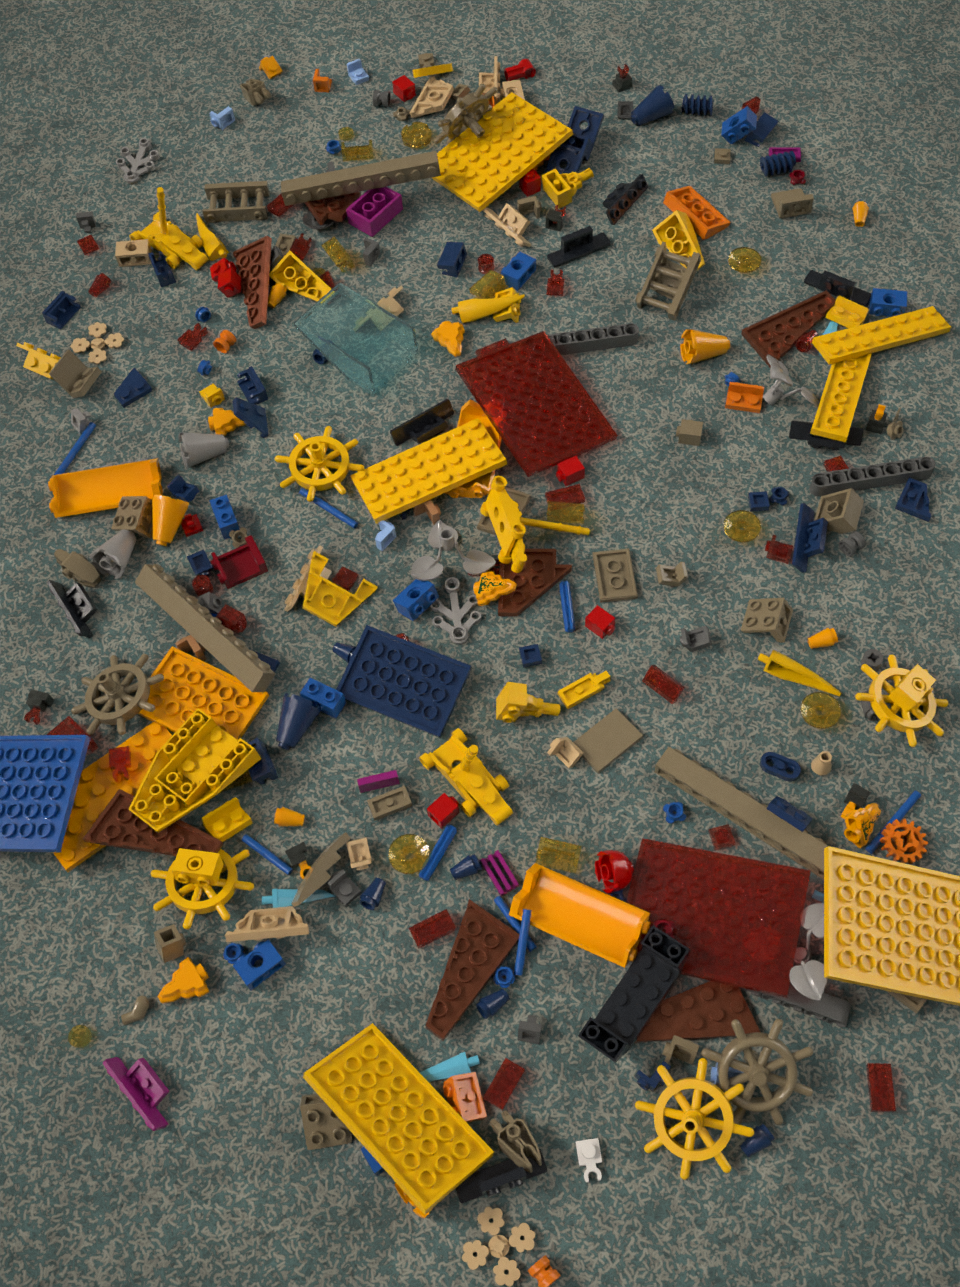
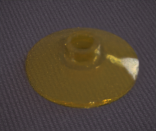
[728,247,761,273]
[723,510,761,542]
[800,692,841,729]
[388,834,430,874]

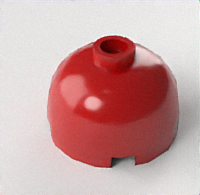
[595,850,634,893]

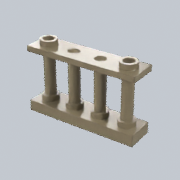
[202,181,270,223]
[635,242,701,321]

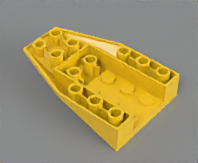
[129,708,261,833]

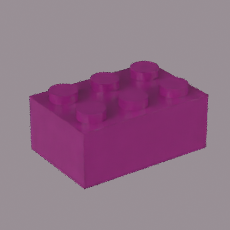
[346,186,403,237]

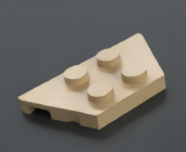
[410,75,454,118]
[225,906,309,942]

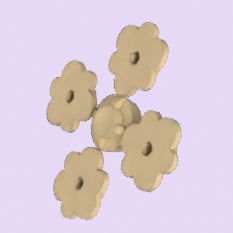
[70,322,124,364]
[462,1207,535,1287]

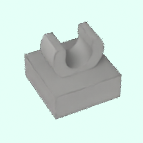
[71,408,91,433]

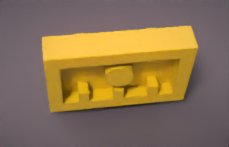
[493,287,521,323]
[825,296,869,328]
[202,797,253,842]

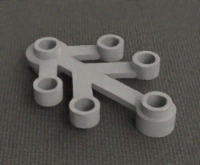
[116,138,160,184]
[430,577,481,644]

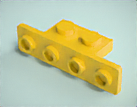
[16,342,61,379]

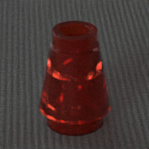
[88,273,111,298]
[796,330,818,352]

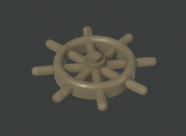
[434,84,497,145]
[71,654,164,736]
[701,1019,813,1125]

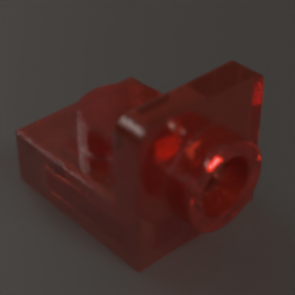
[742,96,761,114]
[764,535,793,564]

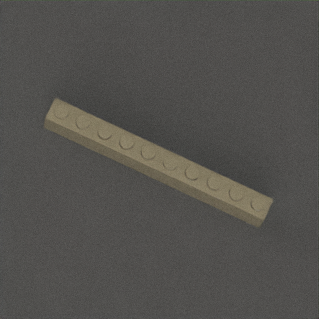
[281,151,441,206]
[135,564,275,693]
[654,747,828,879]

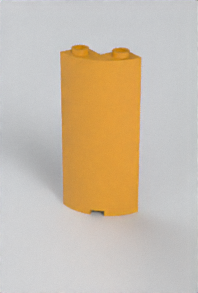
[446,399,508,498]
[48,458,163,518]
[509,863,651,968]

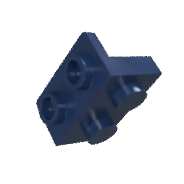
[767,796,813,832]

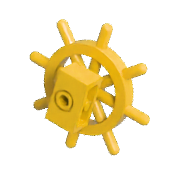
[855,654,948,747]
[151,848,254,930]

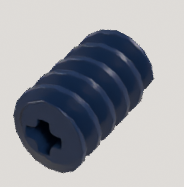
[681,94,714,116]
[760,151,796,177]

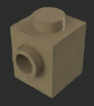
[676,419,703,446]
[154,924,186,963]

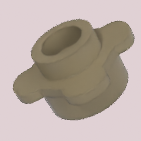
[393,107,410,121]
[887,421,903,440]
[229,527,247,548]

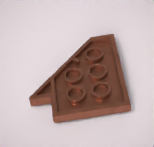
[304,192,361,225]
[498,548,572,616]

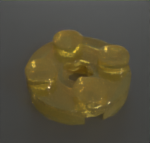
[401,122,432,149]

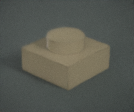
[451,84,470,100]
[714,148,731,164]

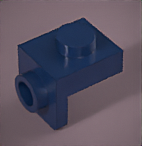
[167,475,200,502]
[187,549,213,578]
[635,1061,671,1092]

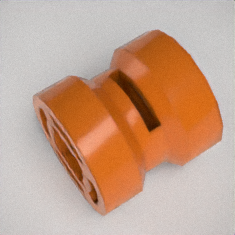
[213,330,236,354]
[527,1255,561,1287]

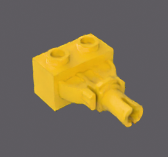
[542,168,594,209]
[496,682,560,723]

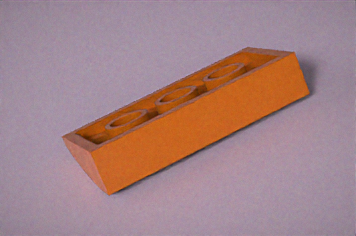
[663,186,731,240]

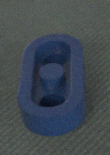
[760,752,801,782]

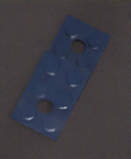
[544,106,604,174]

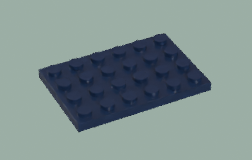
[336,625,472,738]

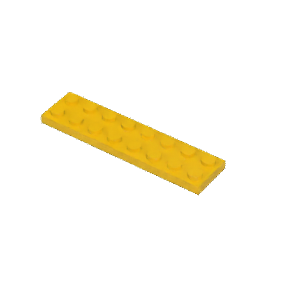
[812,306,951,365]
[810,353,872,442]

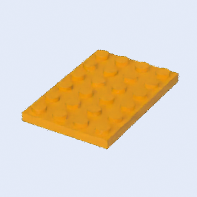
[138,646,269,740]

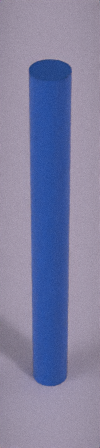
[54,422,96,475]
[299,488,359,529]
[865,791,921,854]

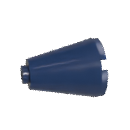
[630,85,674,126]
[276,693,321,750]

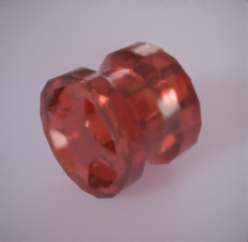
[478,254,494,274]
[192,575,213,597]

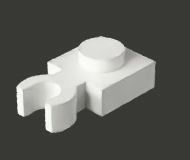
[575,1138,602,1183]

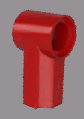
[504,59,536,81]

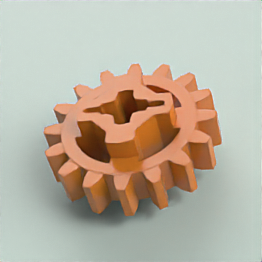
[880,819,928,865]

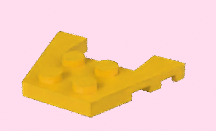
[302,551,378,627]

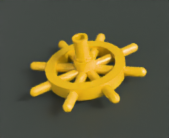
[275,426,364,502]
[635,1058,754,1180]

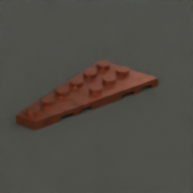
[233,236,272,329]
[741,290,836,368]
[83,789,223,856]
[425,899,520,1041]
[635,972,761,1043]

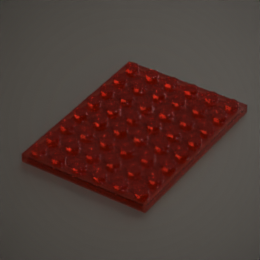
[455,331,618,477]
[626,838,811,998]

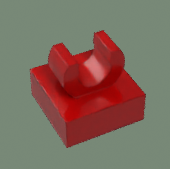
[181,513,203,537]

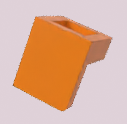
[313,69,332,92]

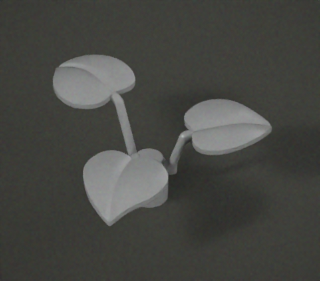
[763,355,820,408]
[411,519,496,581]
[743,903,828,1001]

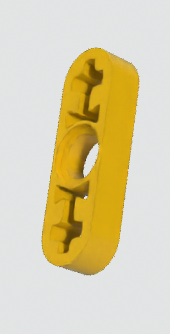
[412,63,453,78]

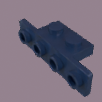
[792,503,828,573]

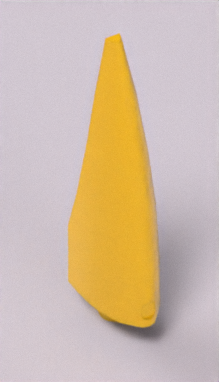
[196,213,229,261]
[451,294,525,324]
[757,650,841,696]

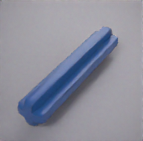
[559,581,575,633]
[419,825,457,881]

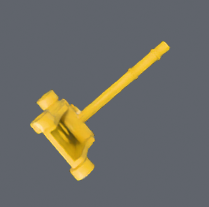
[129,187,209,270]
[480,475,590,573]
[419,728,513,826]

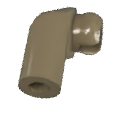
[121,996,149,1025]

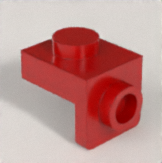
[210,257,236,282]

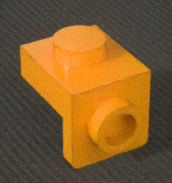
[259,56,283,79]

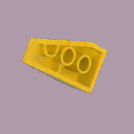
[652,210,705,270]
[269,250,335,305]

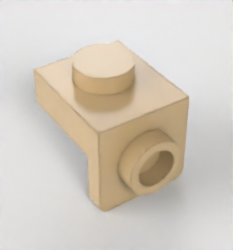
[547,737,584,768]
[346,837,372,870]

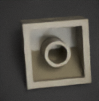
[814,488,864,534]

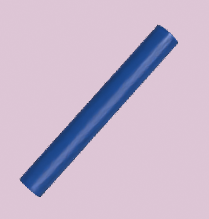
[242,834,293,875]
[494,896,537,952]
[514,909,532,976]

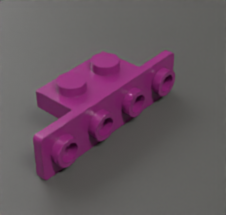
[103,1057,170,1131]

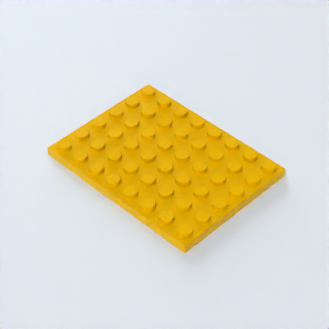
[431,92,573,212]
[824,846,960,1006]

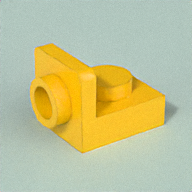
[199,383,225,408]

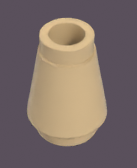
[811,751,832,775]

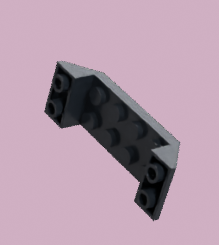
[578,925,690,1063]

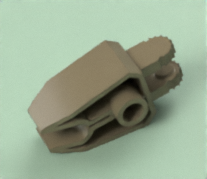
[240,78,271,105]
[54,549,101,588]
[490,1110,542,1173]

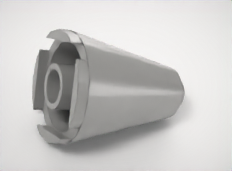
[179,432,229,468]
[89,529,137,579]

